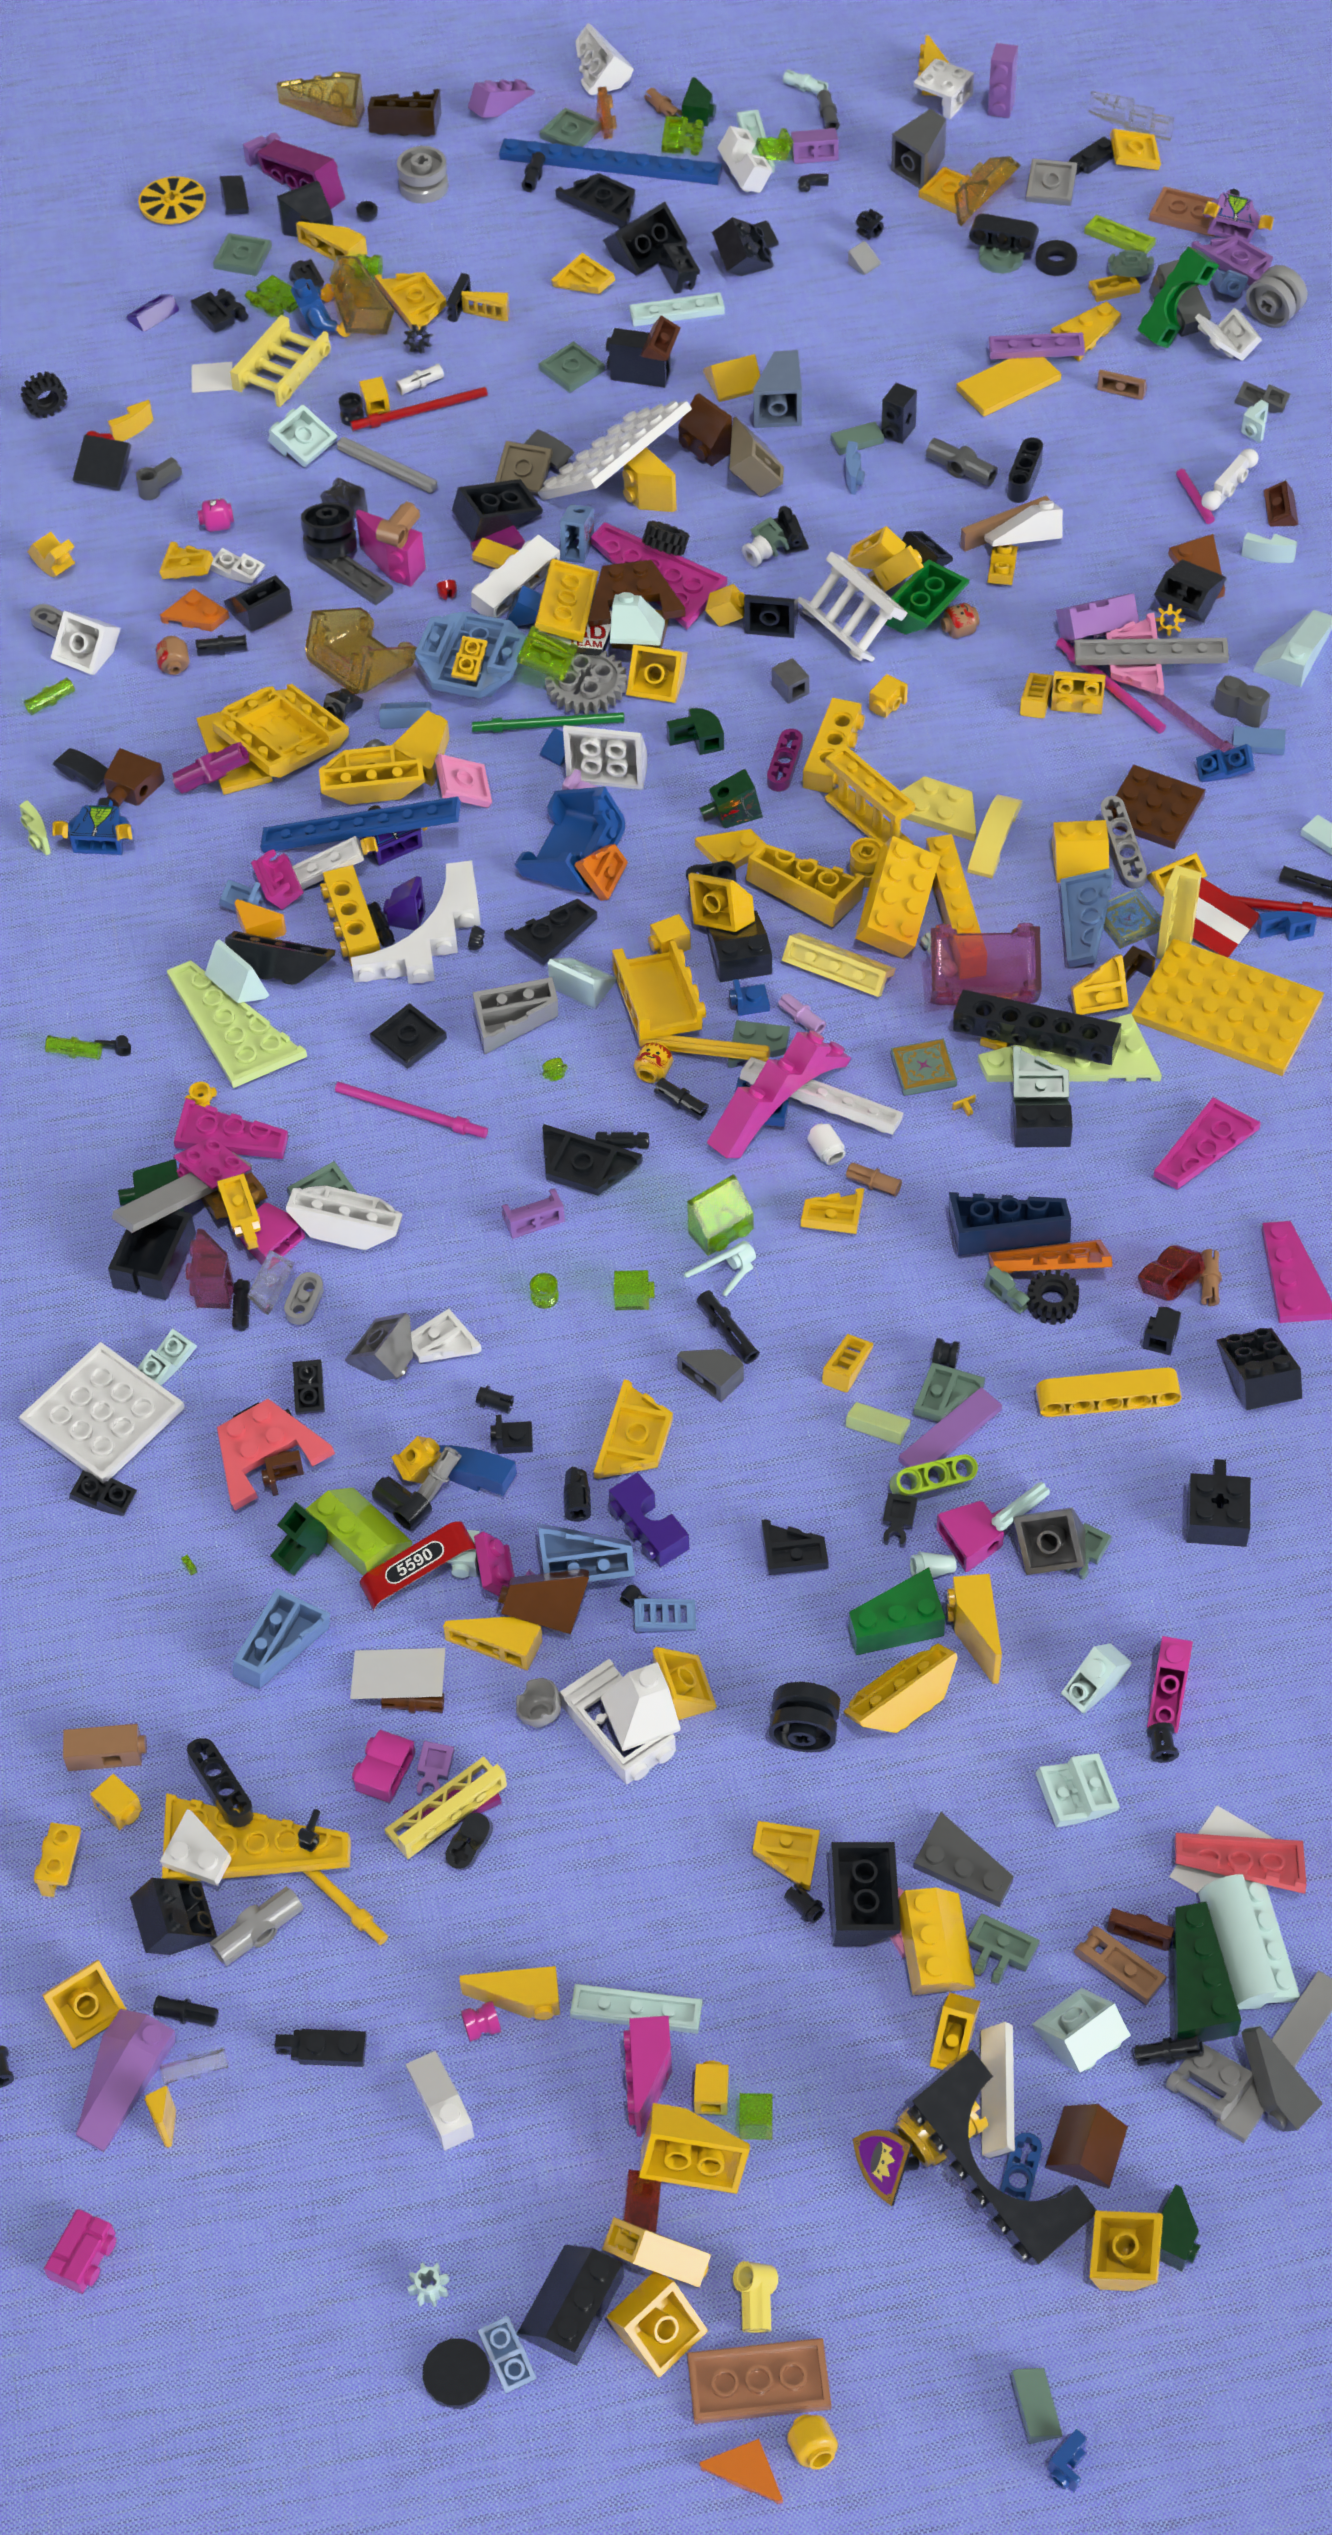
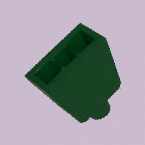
[118,1159,184,1212]

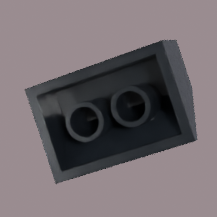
[603,202,688,276]
[828,1842,901,1947]
[517,2245,624,2366]

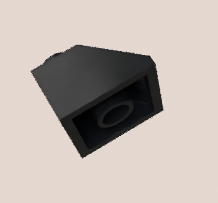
[744,594,798,638]
[1012,1099,1073,1148]

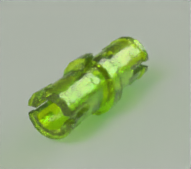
[24,677,75,715]
[45,1035,102,1060]

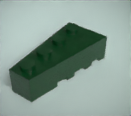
[1172,1901,1242,2042]

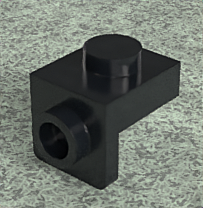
[323,688,364,723]

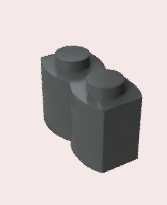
[1214,676,1270,728]

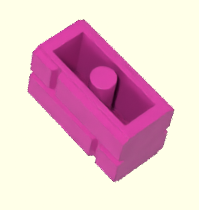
[44,2209,116,2294]

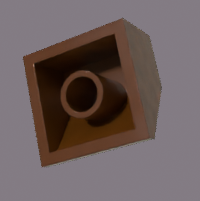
[678,393,732,467]

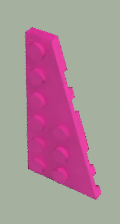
[591,522,727,630]

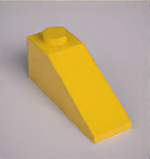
[296,221,368,269]
[443,1616,543,1671]
[459,1966,560,2020]

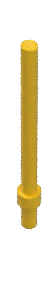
[303,1870,388,1945]

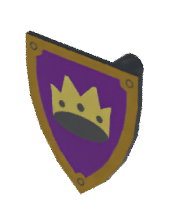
[853,2129,920,2206]

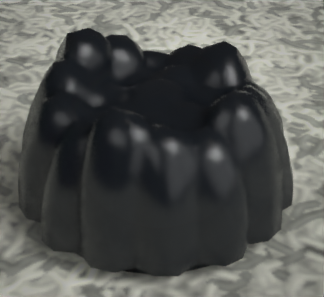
[356,201,378,222]
[467,925,485,950]

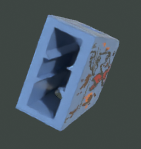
[560,504,594,563]

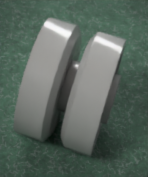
[397,146,449,204]
[1246,265,1308,328]

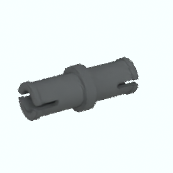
[817,90,840,130]

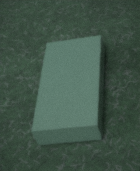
[831,421,884,455]

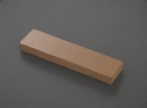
[960,495,1051,552]

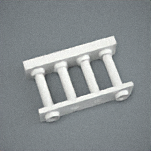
[798,551,907,662]

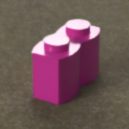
[352,1730,416,1803]

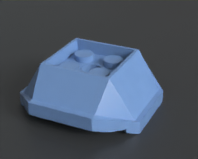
[415,611,527,699]

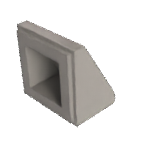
[848,241,881,275]

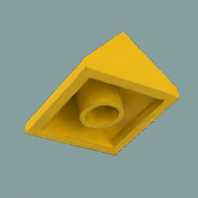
[703,354,760,402]
[652,1647,717,1720]
[42,1959,127,2049]

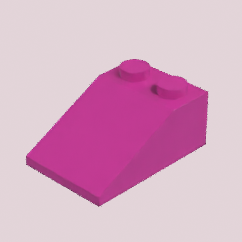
[356,509,426,587]

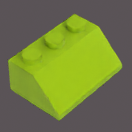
[306,1487,413,1576]

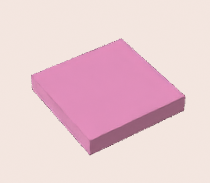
[435,754,492,808]

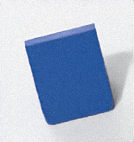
[540,728,565,766]

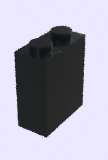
[606,328,671,388]

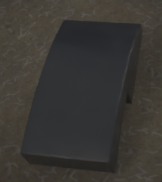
[219,175,249,214]
[53,748,108,791]
[292,1359,325,1415]
[69,1470,137,1516]

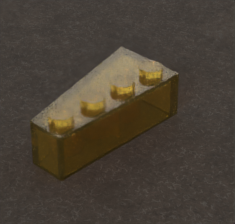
[329,255,395,335]

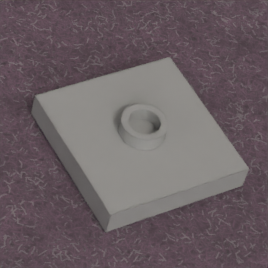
[1026,158,1077,206]

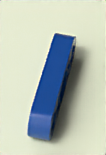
[1000,2132,1042,2201]

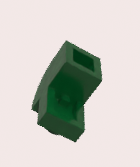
[666,708,724,755]
[270,1502,328,1576]

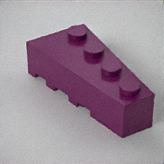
[256,139,346,209]

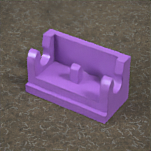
[791,128,839,164]
[501,1188,565,1239]

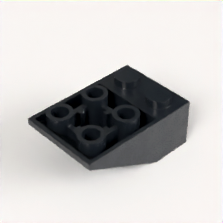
[1216,1328,1302,1410]

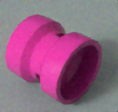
[461,2001,501,2042]

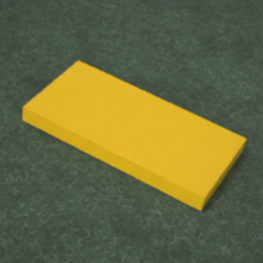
[956,357,1061,417]
[534,558,599,642]
[196,711,273,795]

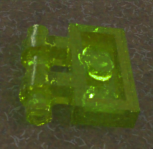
[661,116,705,156]
[245,275,299,318]

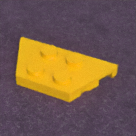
[374,272,446,330]
[594,1379,673,1479]

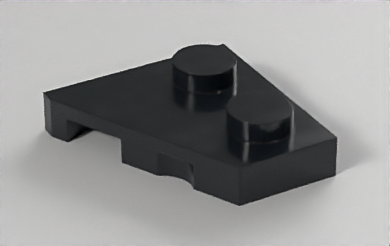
[762,1519,829,1575]

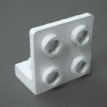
[914,59,974,119]

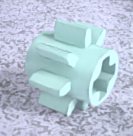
[408,2263,450,2307]

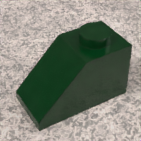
[682,77,716,127]
[1159,2184,1201,2272]

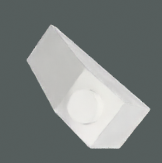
[984,501,1063,546]
[406,2051,474,2151]

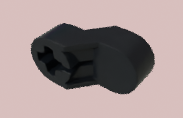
[445,1813,493,1870]

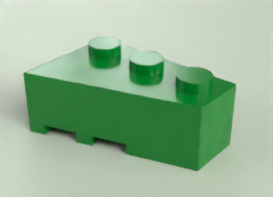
[848,1567,945,1656]

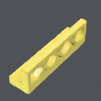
[1156,865,1202,959]
[781,932,896,997]
[384,1756,507,1859]

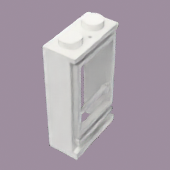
[560,1659,676,1785]

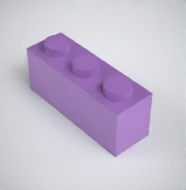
[988,43,1018,118]

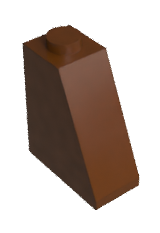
[497,1569,589,1634]

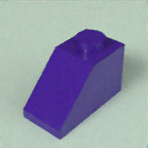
[383,876,426,930]

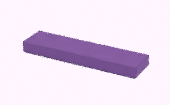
[988,332,1085,359]
[898,1387,1002,1472]

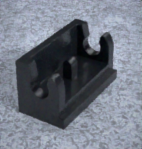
[659,242,700,294]

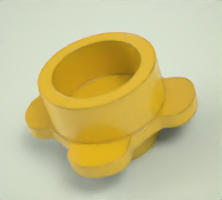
[185,1081,217,1107]

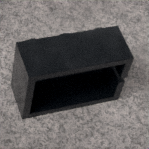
[108,1210,196,1300]

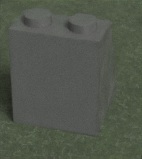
[891,109,947,189]

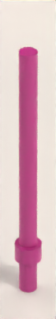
[1056,638,1166,733]
[335,1082,488,1139]

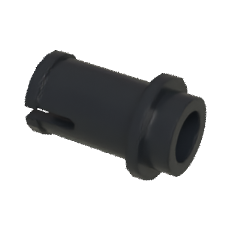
[476,1385,514,1414]
[784,1883,825,1923]

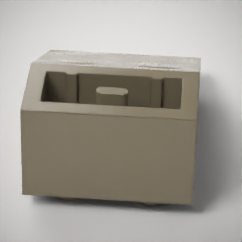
[729,416,784,497]

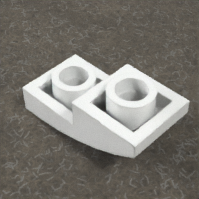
[210,548,265,583]

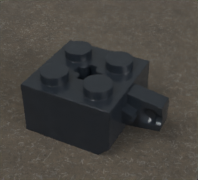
[1186,1459,1251,1547]

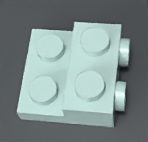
[268,404,338,468]

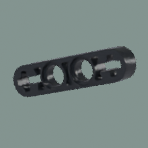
[187,1738,254,1827]

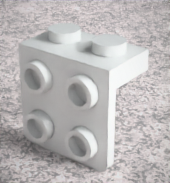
[1195,308,1262,361]

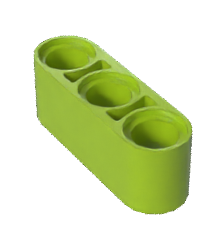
[889,1454,978,1496]

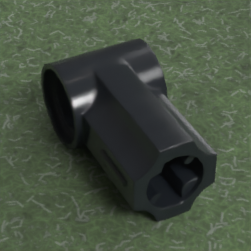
[371,1476,432,1531]

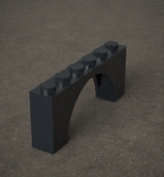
[904,2049,1097,2265]

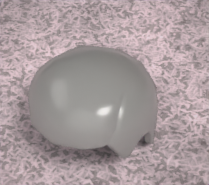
[516,1678,562,1728]

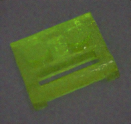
[516,626,578,682]

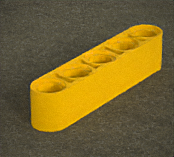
[1035,1368,1182,1417]

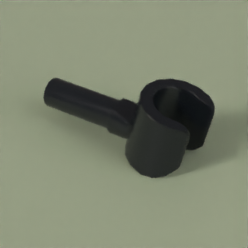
[94,1035,131,1056]
[620,1585,662,1610]
[298,1809,320,1852]

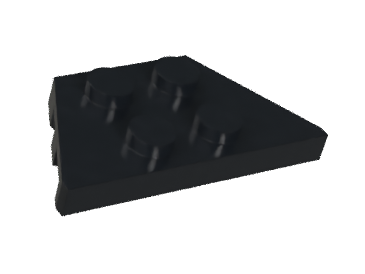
[555,173,636,227]
[542,1124,643,1196]

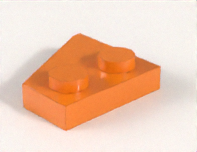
[160,588,229,632]
[574,844,628,901]

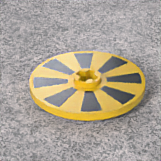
[138,176,206,224]

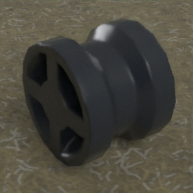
[932,1338,960,1369]

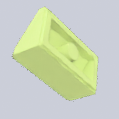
[846,1402,911,1445]

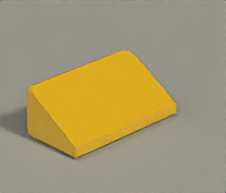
[1147,852,1207,897]
[144,2086,176,2148]

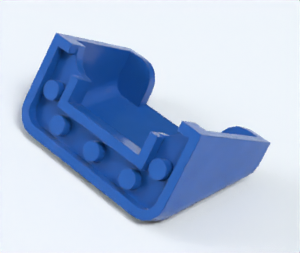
[515,787,625,893]

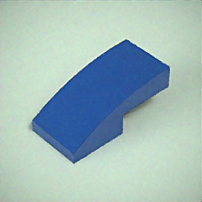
[1256,911,1317,941]

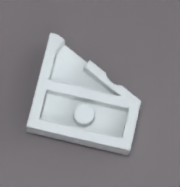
[411,1309,481,1363]

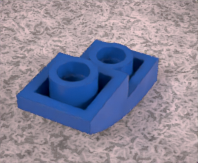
[1196,744,1255,782]

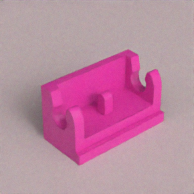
[251,850,304,910]

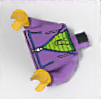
[1202,189,1274,242]

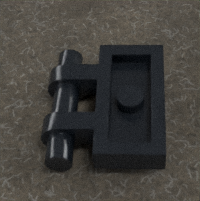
[190,288,249,333]

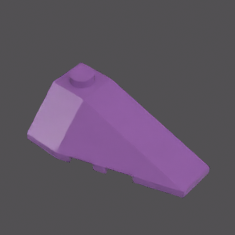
[76,2009,175,2152]

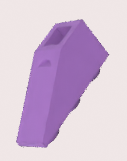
[468,79,535,118]

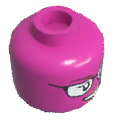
[197,498,234,532]

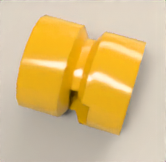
[849,837,883,888]

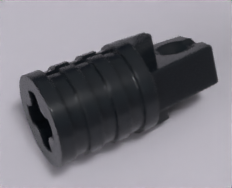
[564,1466,591,1522]

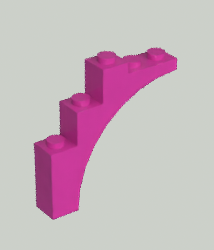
[707,1030,851,1158]

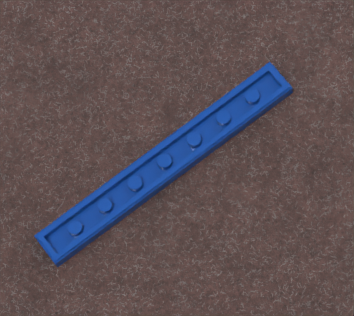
[260,796,461,853]

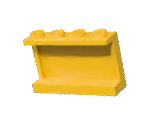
[612,940,706,1041]

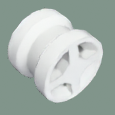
[742,535,773,567]

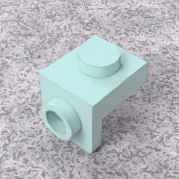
[1241,400,1269,443]

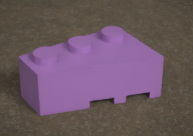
[1056,593,1139,643]

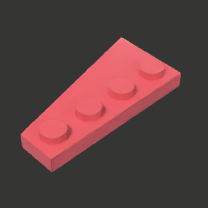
[1175,1833,1307,1894]

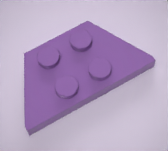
[1191,236,1273,286]

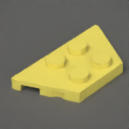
[901,776,976,842]

